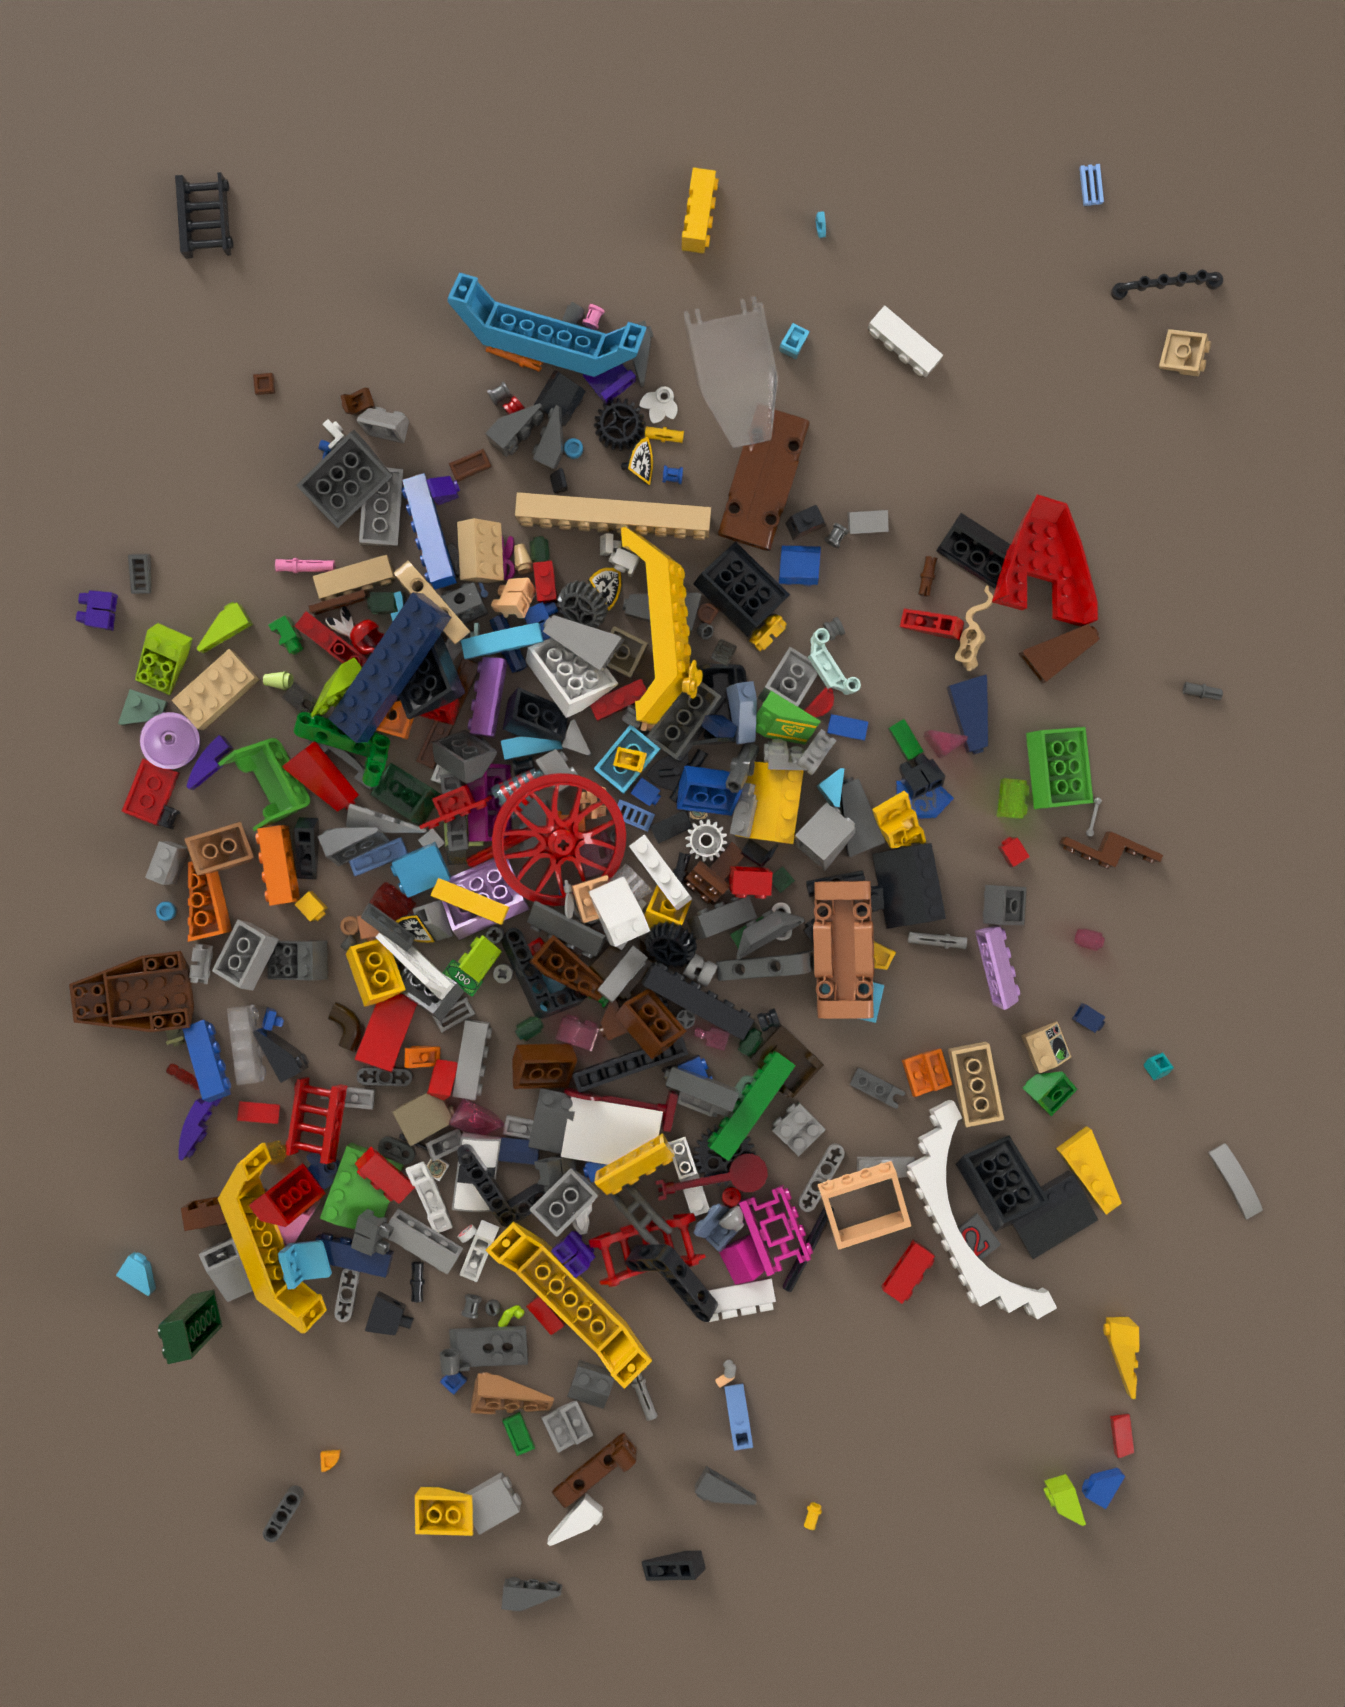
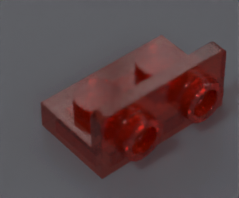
[369,882,416,921]

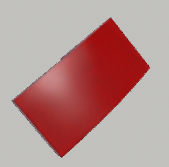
[237,1101,280,1124]

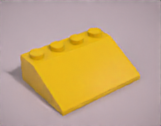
[735,761,804,844]
[594,1133,675,1195]

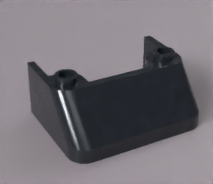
[693,664,747,745]

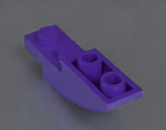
[179,1098,223,1161]

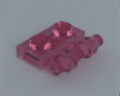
[579,831,613,877]

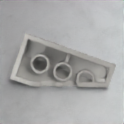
[346,804,429,833]

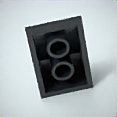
[503,687,568,741]
[253,1027,309,1083]

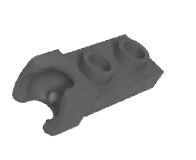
[850,1067,906,1109]

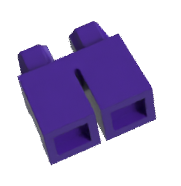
[76,590,118,631]
[551,1231,596,1278]

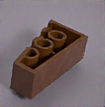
[181,1188,267,1231]

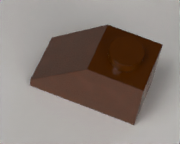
[599,998,628,1041]

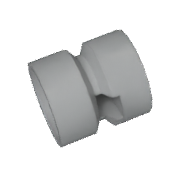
[683,953,718,987]

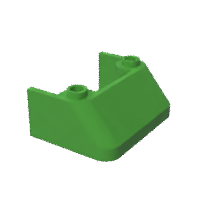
[218,738,310,831]

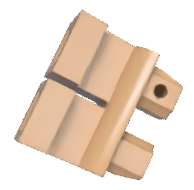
[491,578,536,618]

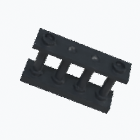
[175,172,233,259]

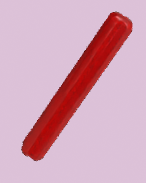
[466,827,532,867]

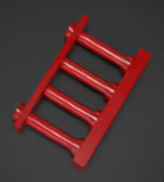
[285,1077,347,1164]

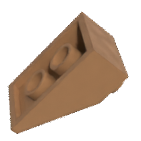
[184,822,254,876]

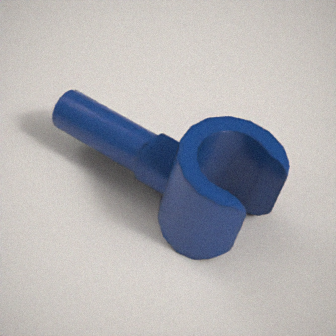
[318,440,331,458]

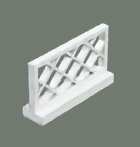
[376,933,454,1000]

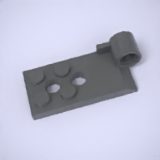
[440,1326,528,1376]

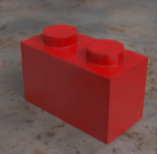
[533,561,558,604]

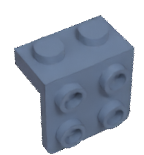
[693,1204,745,1252]

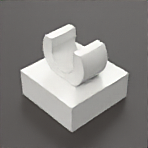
[600,533,621,556]

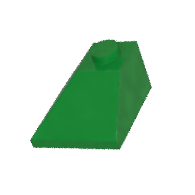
[1023,1072,1077,1116]

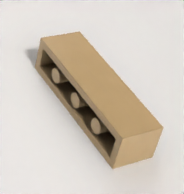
[313,555,396,601]

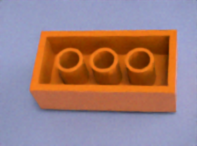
[256,825,300,906]

